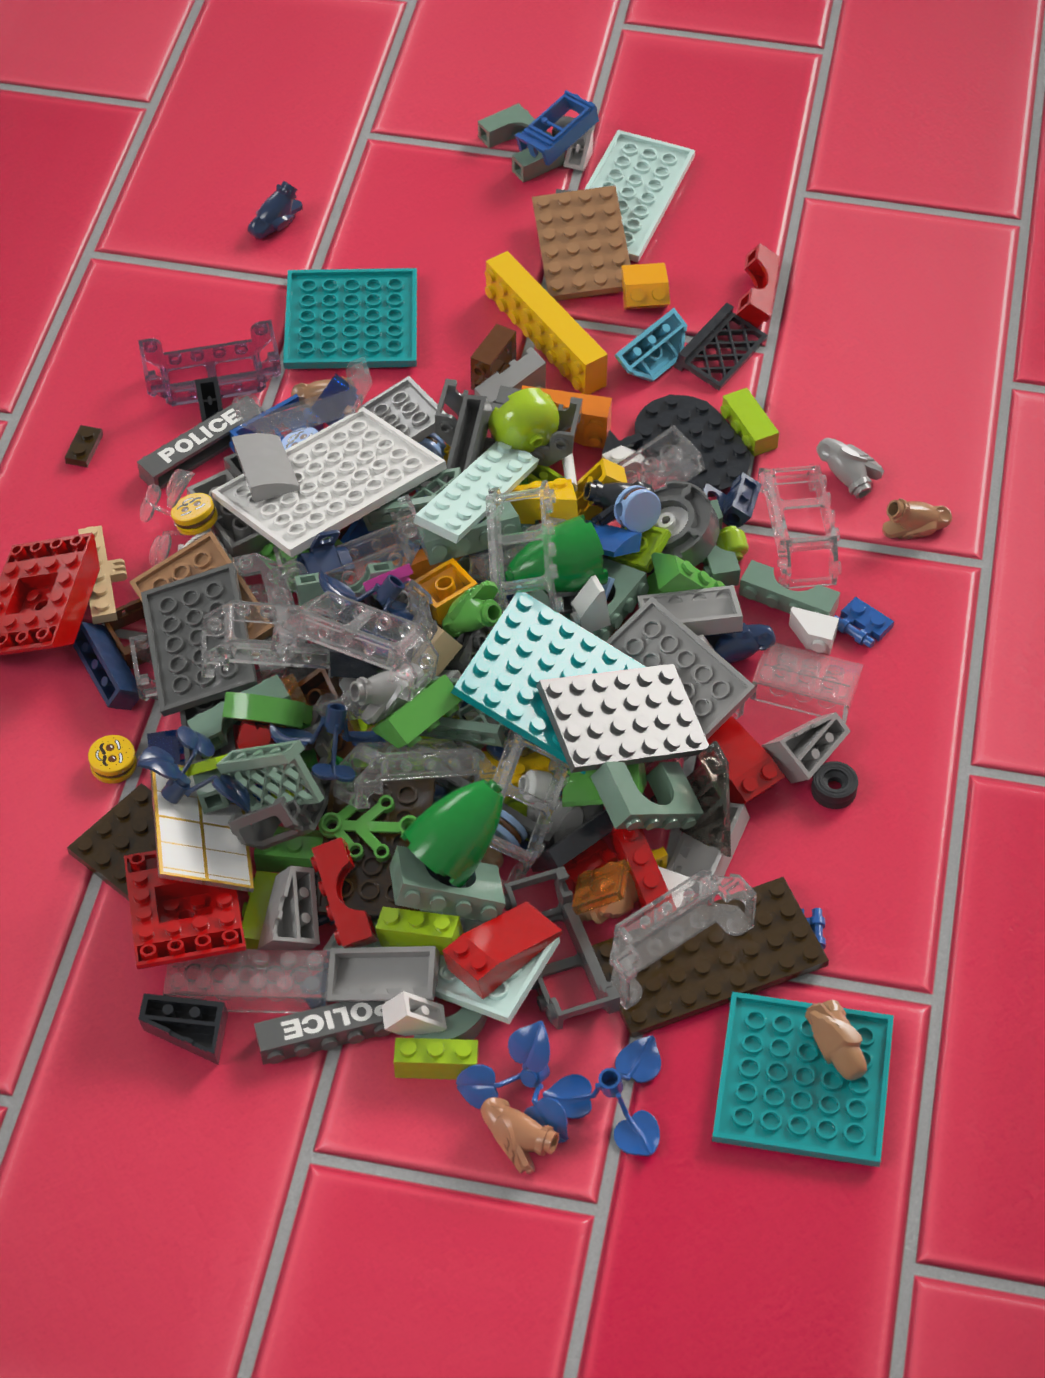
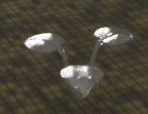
[140,469,195,568]

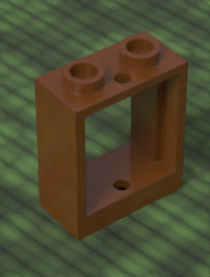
[470,324,516,390]
[101,598,152,669]

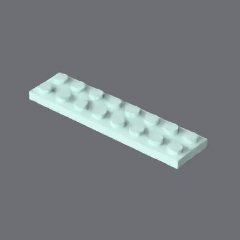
[413,441,539,544]

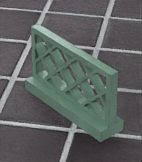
[363,467,462,531]
[414,674,506,747]
[216,740,324,811]

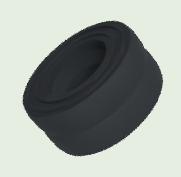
[811,761,858,809]

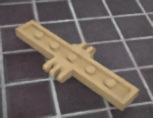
[78,525,127,624]

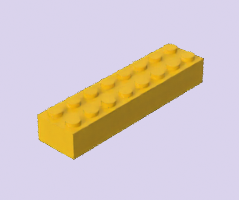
[485,251,608,395]

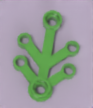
[319,794,416,862]

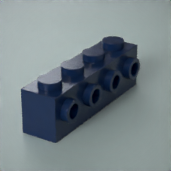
[72,622,144,710]

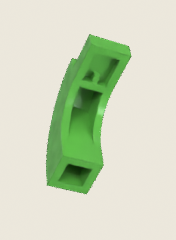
[222,692,313,730]

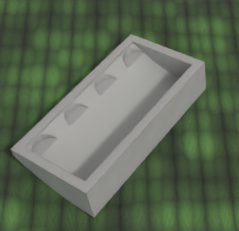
[232,433,300,503]
[637,585,743,636]
[667,799,750,897]
[327,946,440,1002]

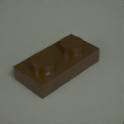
[65,425,103,468]

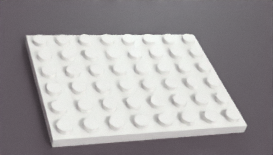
[211,407,447,557]

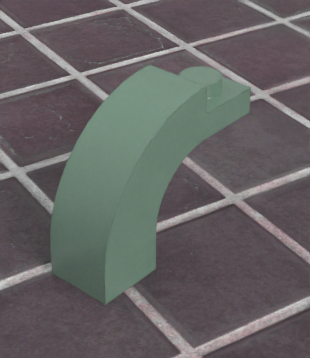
[414,1007,488,1040]

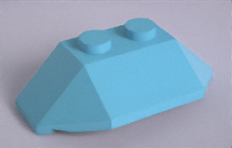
[614,308,687,382]

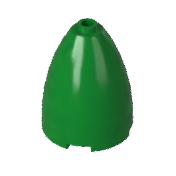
[504,514,608,594]
[400,779,504,888]

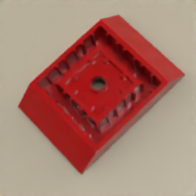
[0,532,100,655]
[124,850,247,970]

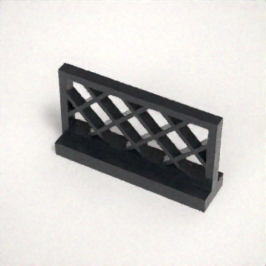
[674,303,768,390]

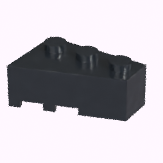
[138,993,228,1065]

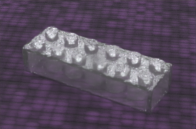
[163,949,330,1013]

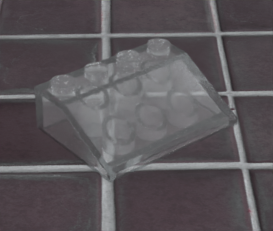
[750,643,863,723]

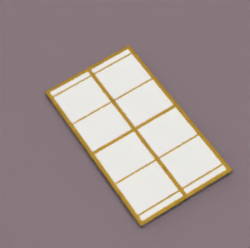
[150,765,254,892]

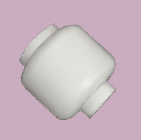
[518,769,558,804]

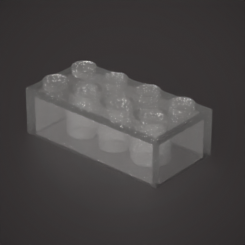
[618,425,705,490]

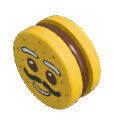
[171,493,218,535]
[88,735,137,784]

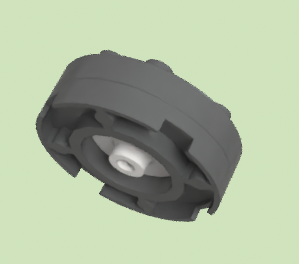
[621,481,720,573]

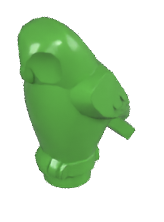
[442,580,502,638]

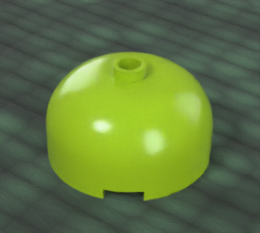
[488,388,559,453]

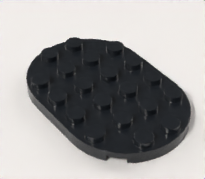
[635,394,750,497]

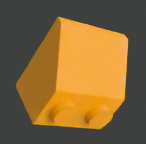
[621,263,670,309]
[411,558,478,627]

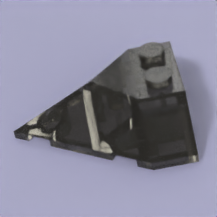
[650,741,731,857]

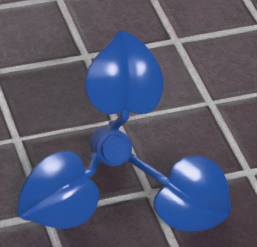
[456,1021,569,1143]
[542,1035,662,1156]

